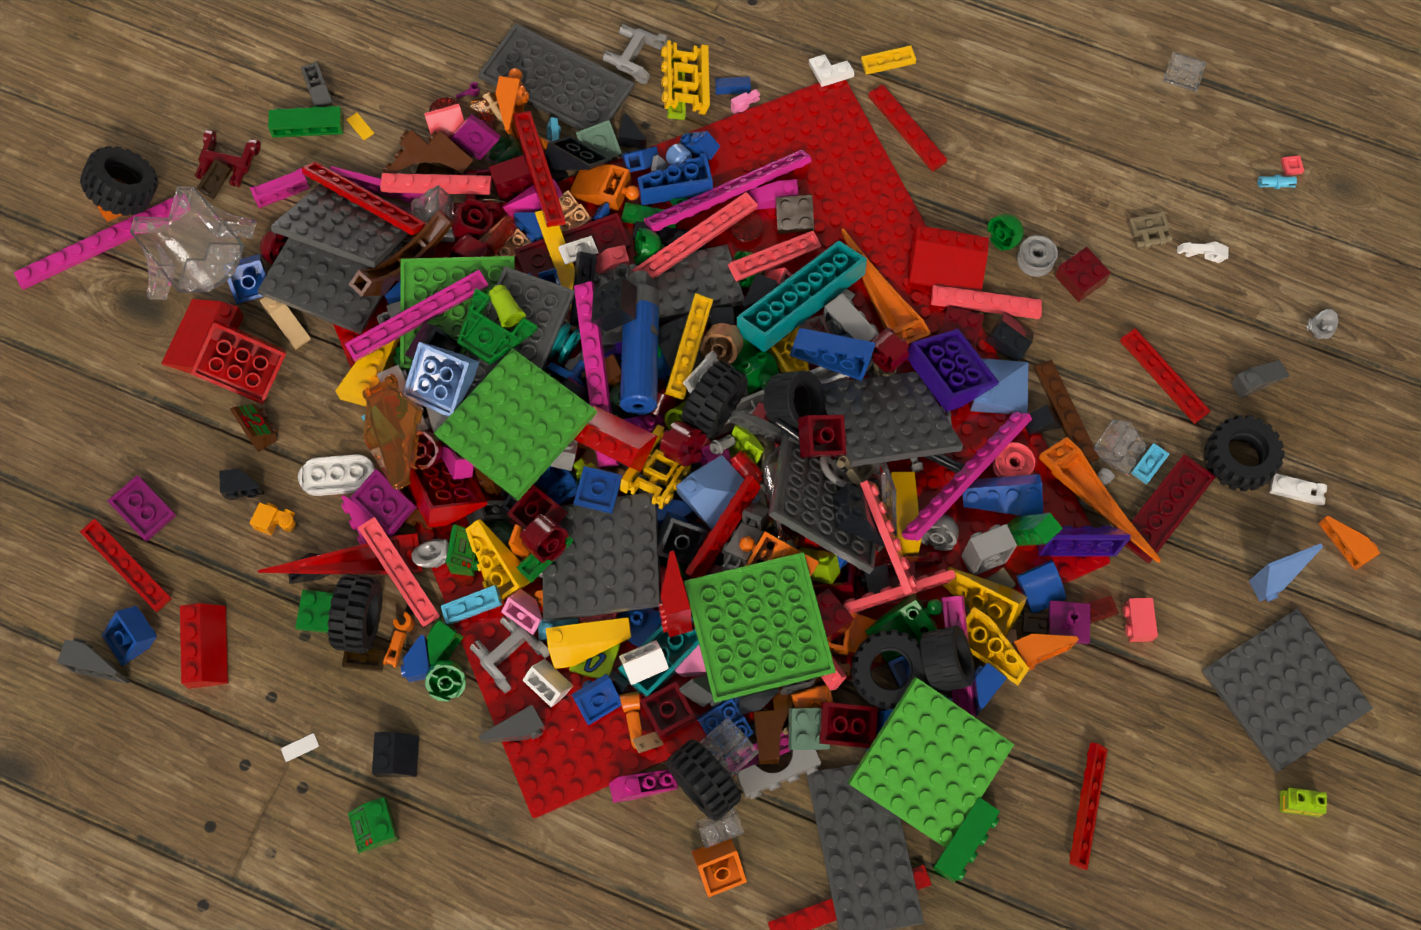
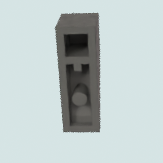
[300,62,332,107]
[1231,360,1290,399]
[478,705,546,743]

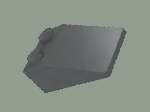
[57,638,130,684]

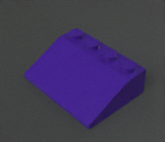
[907,329,999,412]
[1037,526,1130,556]

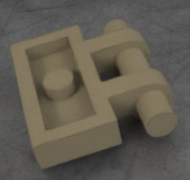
[1128,212,1172,249]
[837,455,876,488]

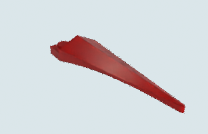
[257,533,422,575]

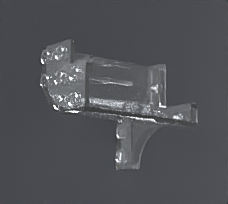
[130,186,257,300]

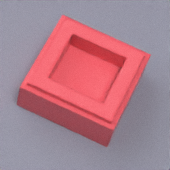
[1281,155,1304,176]

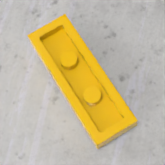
[861,46,916,75]

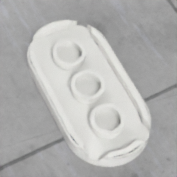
[298,454,376,496]

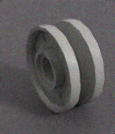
[1017,235,1058,277]

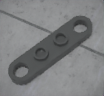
[729,409,785,445]

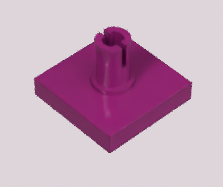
[451,114,500,160]
[1048,601,1090,644]

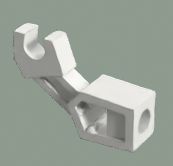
[1177,241,1229,263]

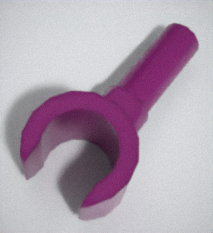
[456,82,480,99]

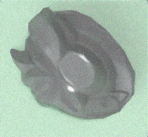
[1306,309,1339,340]
[411,539,449,568]

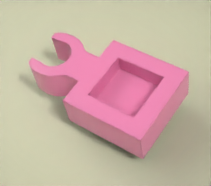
[731,89,760,114]

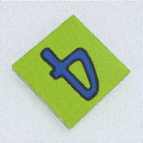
[569,644,620,679]

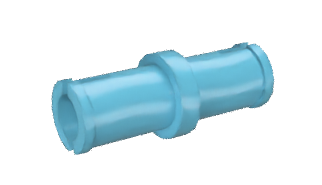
[1257,175,1297,189]

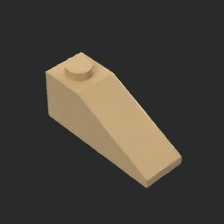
[260,297,311,350]

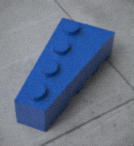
[638,152,713,205]
[790,328,876,381]
[962,474,1044,516]

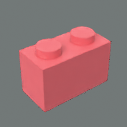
[1122,598,1158,642]

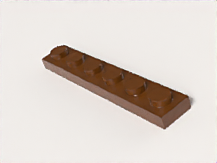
[1034,360,1099,464]

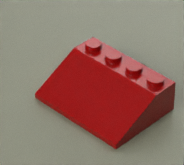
[909,225,989,292]
[161,299,244,373]
[190,319,286,404]
[404,458,488,528]
[658,551,693,637]

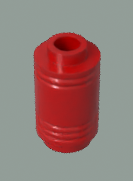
[730,450,763,482]

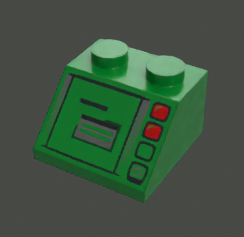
[446,524,479,576]
[348,797,399,854]

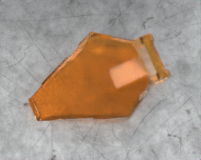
[362,374,423,490]

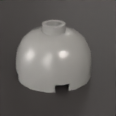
[921,514,959,551]

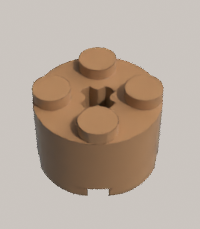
[700,323,743,365]

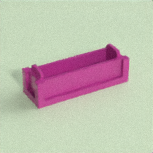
[250,168,310,208]

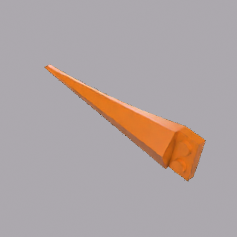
[841,228,931,346]
[1039,437,1161,563]

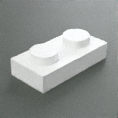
[558,236,599,265]

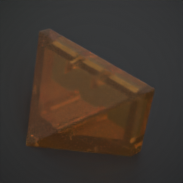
[466,93,499,120]

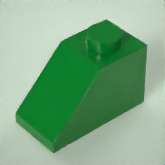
[427,620,464,665]

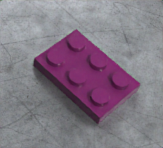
[350,469,417,536]
[107,475,176,542]

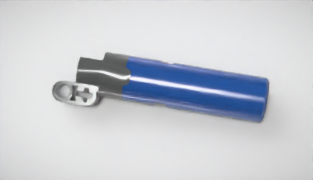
[613,264,659,415]

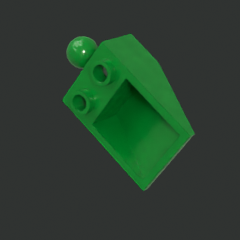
[731,337,779,394]
[865,593,943,663]

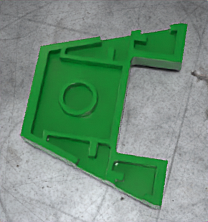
[457,288,538,365]

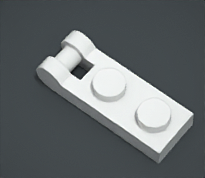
[683,351,719,394]
[1269,474,1327,505]

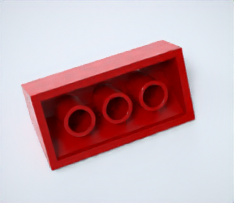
[574,406,658,472]
[180,603,229,689]

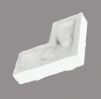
[809,54,854,87]

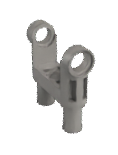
[603,24,670,84]
[470,615,550,694]

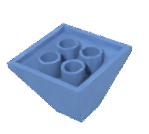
[402,342,479,417]
[970,358,1029,414]
[676,455,761,530]
[1249,544,1323,602]

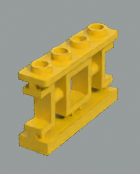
[661,40,710,115]
[620,425,691,510]

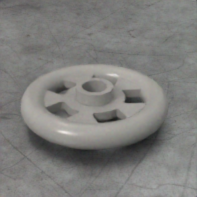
[819,456,853,488]

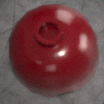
[259,231,288,265]
[402,430,443,470]

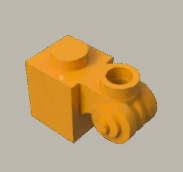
[249,502,296,536]

